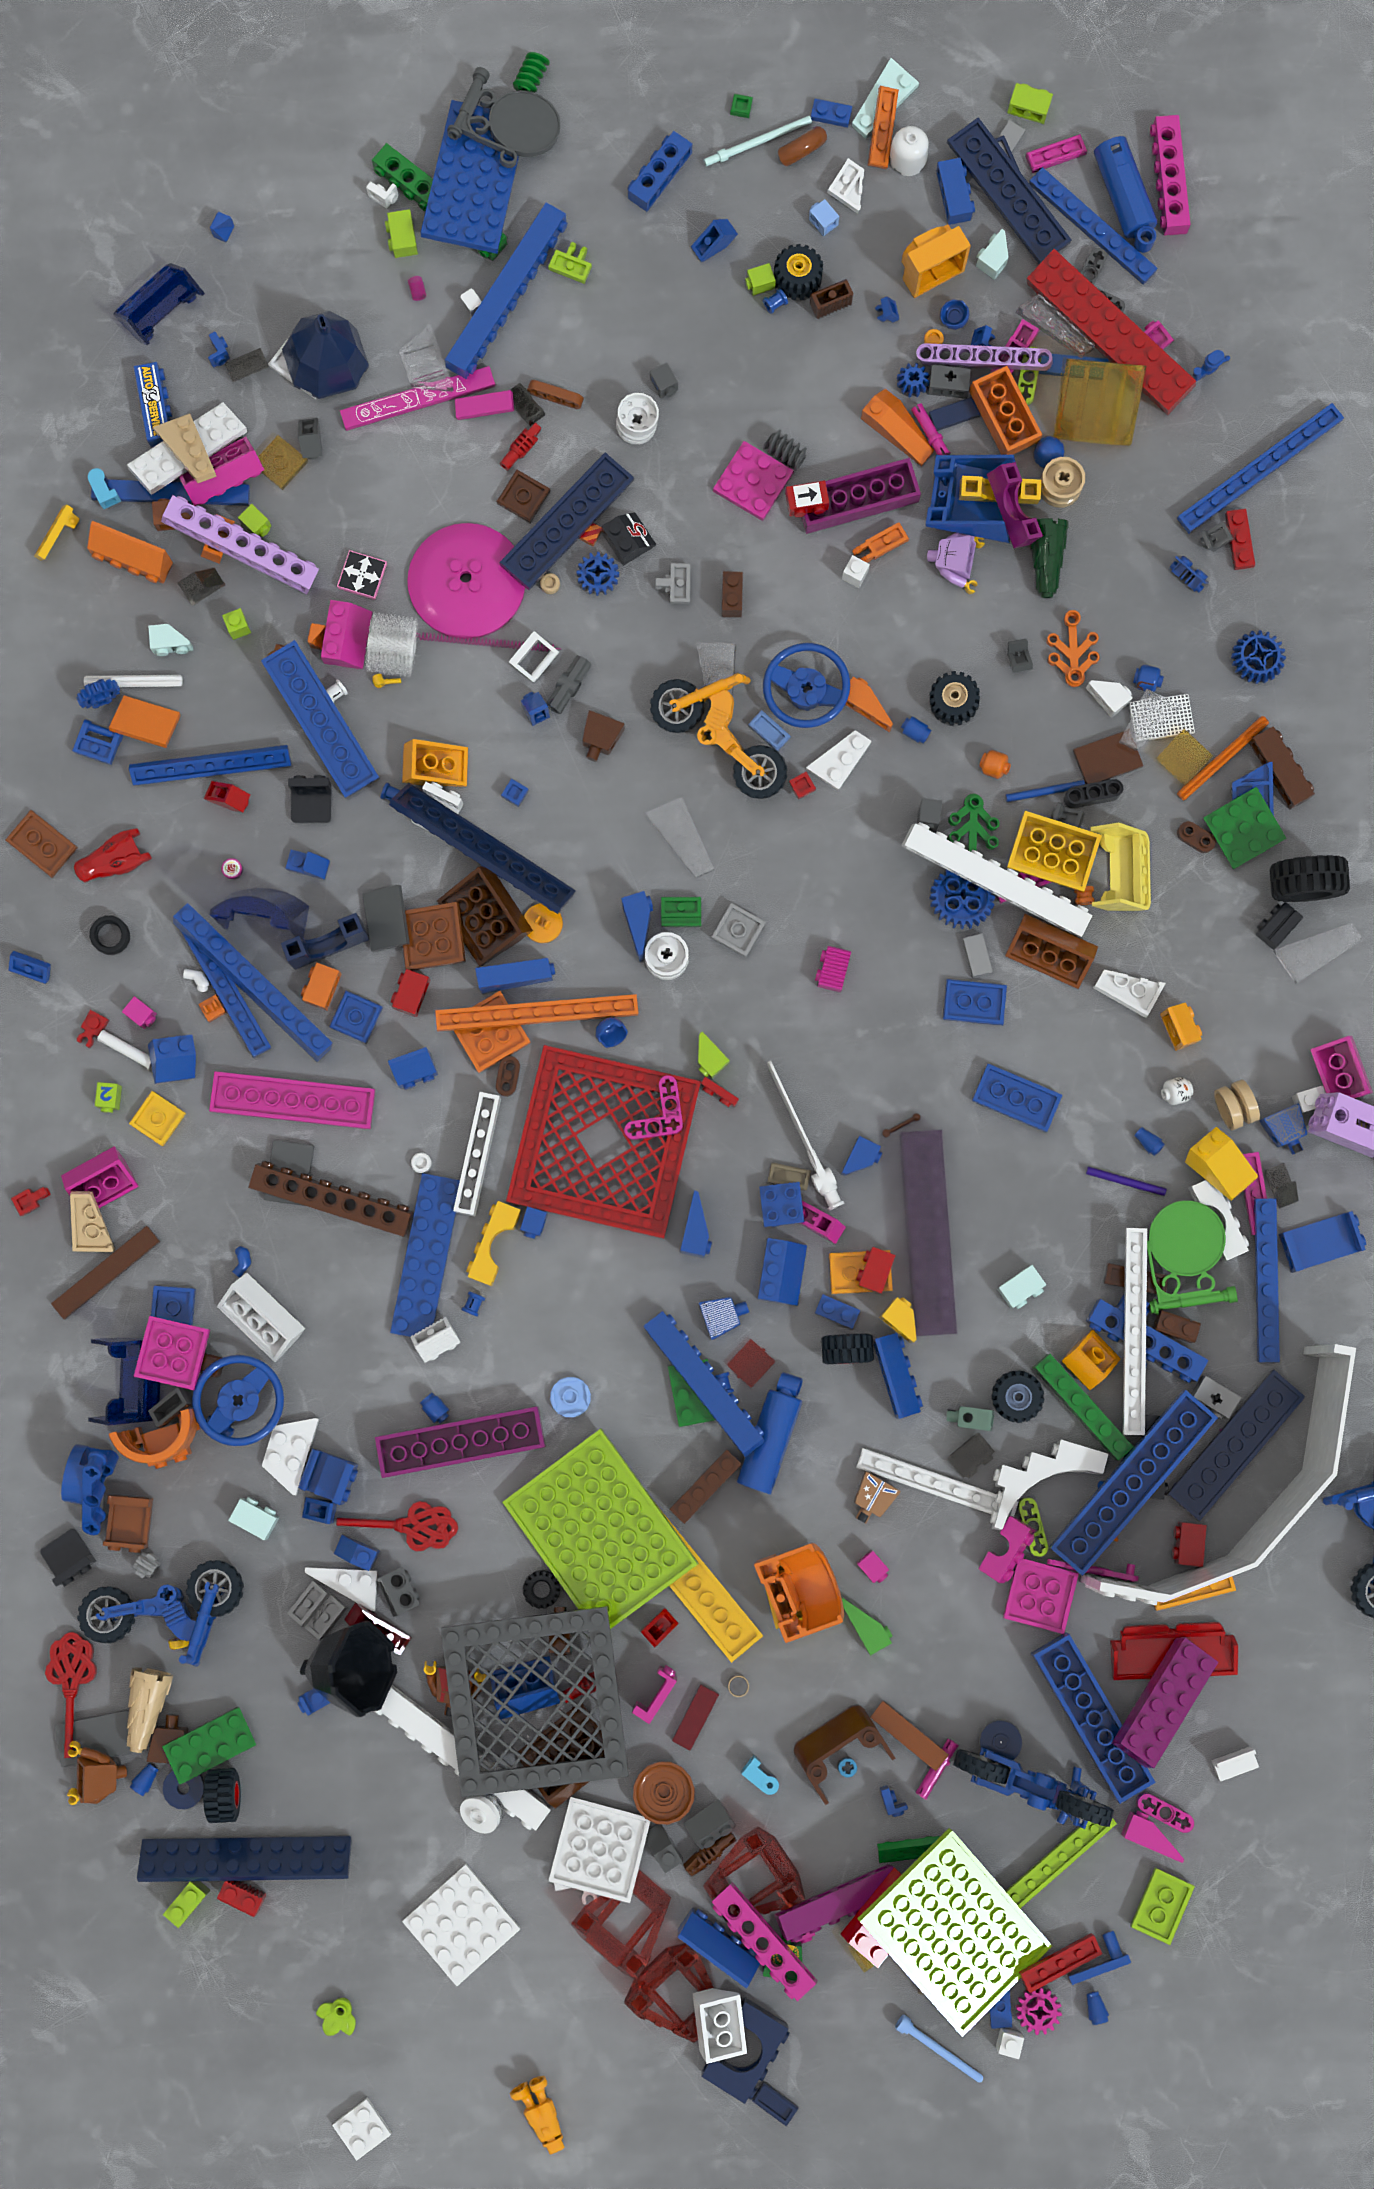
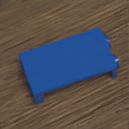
[1278,1211,1366,1273]

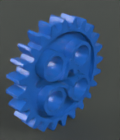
[929,870,995,930]

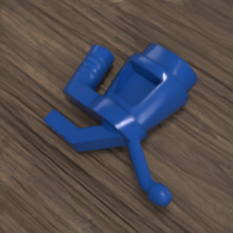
[1193,350,1230,382]

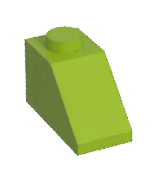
[698,1031,730,1079]

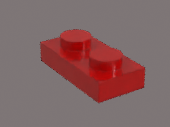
[701,1077,739,1107]

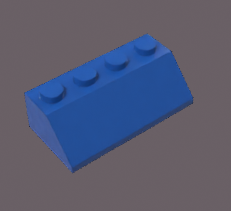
[873,1333,923,1419]
[677,1908,760,1989]

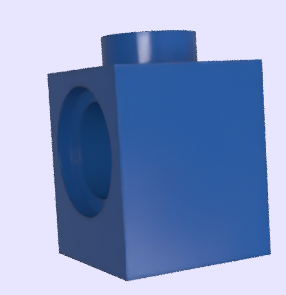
[520,1206,548,1239]

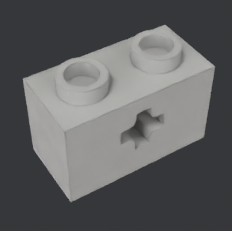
[1191,1376,1241,1420]

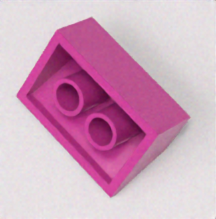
[321,600,372,669]
[1310,1036,1373,1099]
[61,1146,139,1208]

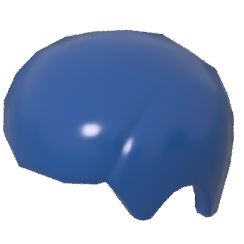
[940,299,970,330]
[1033,436,1065,468]
[595,1017,628,1048]

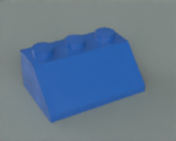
[757,1238,807,1306]
[490,1656,560,1719]

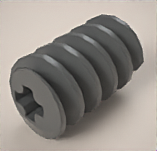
[763,429,807,471]

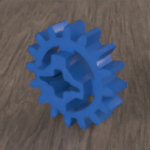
[576,552,619,596]
[76,679,121,709]

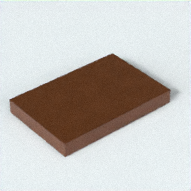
[1073,730,1144,784]

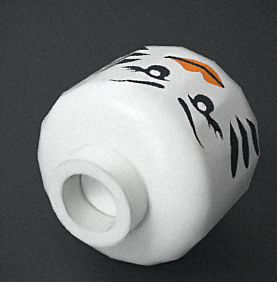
[1161,1077,1193,1105]

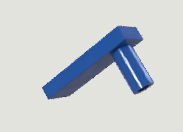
[1067,1931,1131,1985]

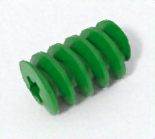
[513,52,550,93]

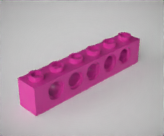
[1150,115,1191,236]
[712,1882,818,2002]

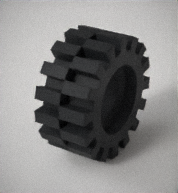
[523,1570,561,1609]

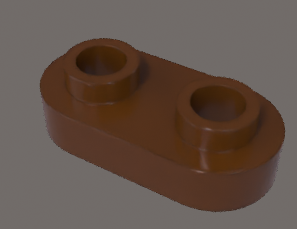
[1177,821,1216,853]
[496,1056,520,1097]

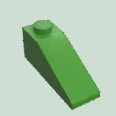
[842,1597,893,1656]

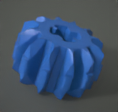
[897,363,930,398]

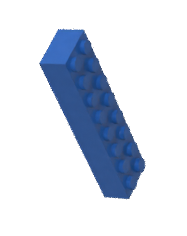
[1031,1632,1156,1804]

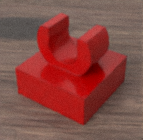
[789,772,816,800]

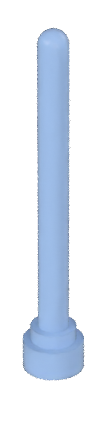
[895,2014,983,2083]

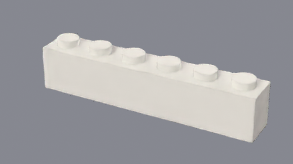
[453,1092,501,1217]

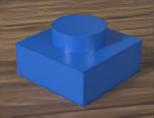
[501,779,529,807]

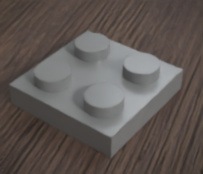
[711,903,766,958]

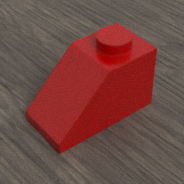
[204,781,251,813]

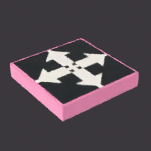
[337,550,387,600]

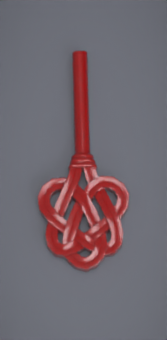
[336,1501,459,1551]
[45,1632,97,1758]

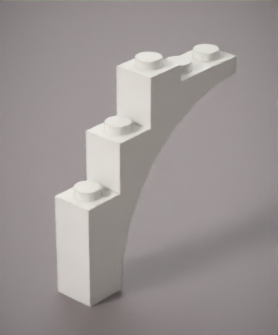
[990,1440,1108,1531]

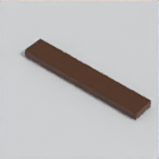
[51,1226,161,1320]

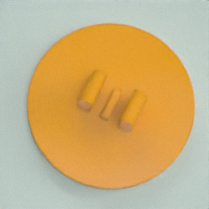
[524,903,563,943]

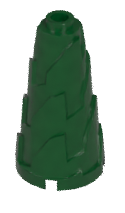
[1030,518,1069,598]

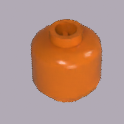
[980,750,1011,779]

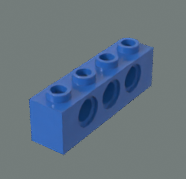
[627,131,693,212]

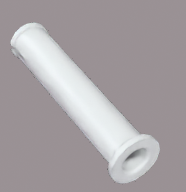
[97,1030,152,1071]

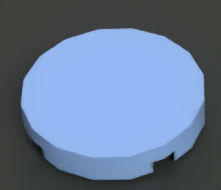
[550,1377,591,1418]

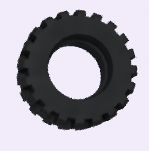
[1269,855,1350,902]

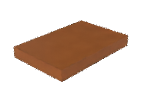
[5,810,78,878]

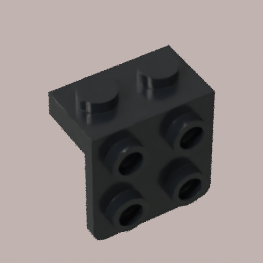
[288,775,332,823]
[40,1529,96,1587]

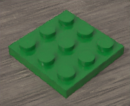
[1203,787,1287,869]

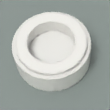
[411,1153,432,1173]

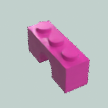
[978,1516,1036,1583]

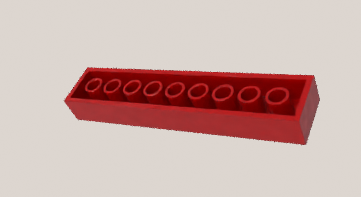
[1027,249,1196,415]

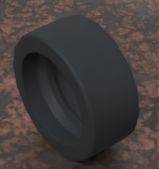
[89,915,130,955]

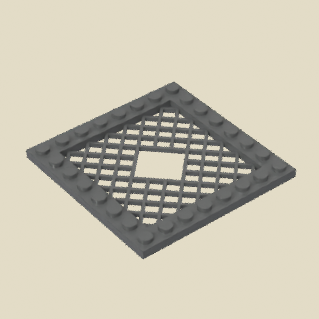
[441,1606,629,1797]

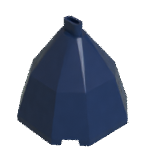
[282,311,369,399]

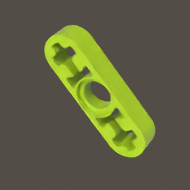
[1018,347,1042,405]
[1018,1497,1048,1557]

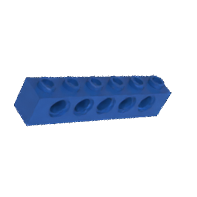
[1086,1299,1209,1383]

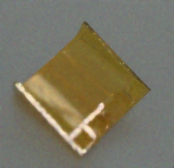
[1053,357,1146,445]

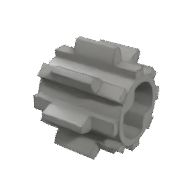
[133,1552,161,1579]

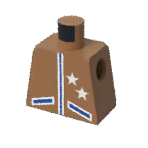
[854,1471,901,1524]

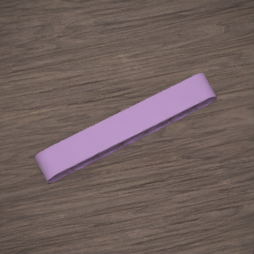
[916,343,1053,371]

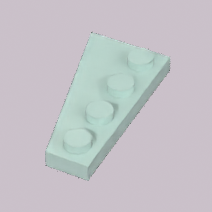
[852,58,919,139]

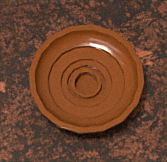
[633,1761,695,1825]

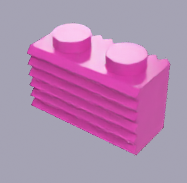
[815,946,851,993]

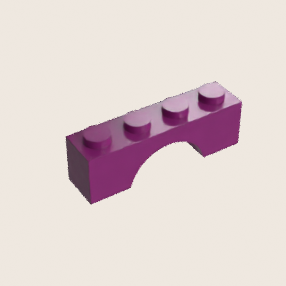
[987,462,1043,548]

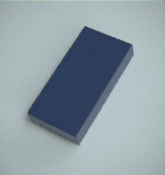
[752,2082,799,2127]

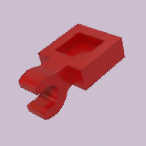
[11,1187,51,1216]

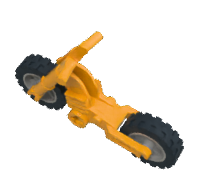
[650,673,787,799]

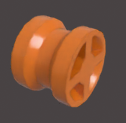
[1074,886,1095,905]

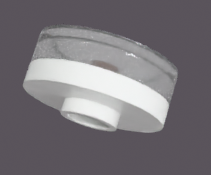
[460,1794,505,1834]

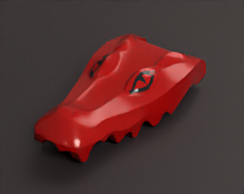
[74,828,152,883]

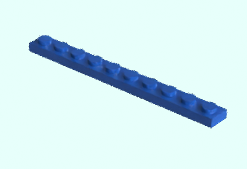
[1177,403,1344,534]

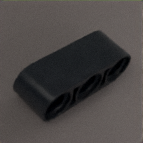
[1064,779,1123,808]

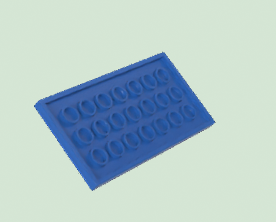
[421,100,519,254]

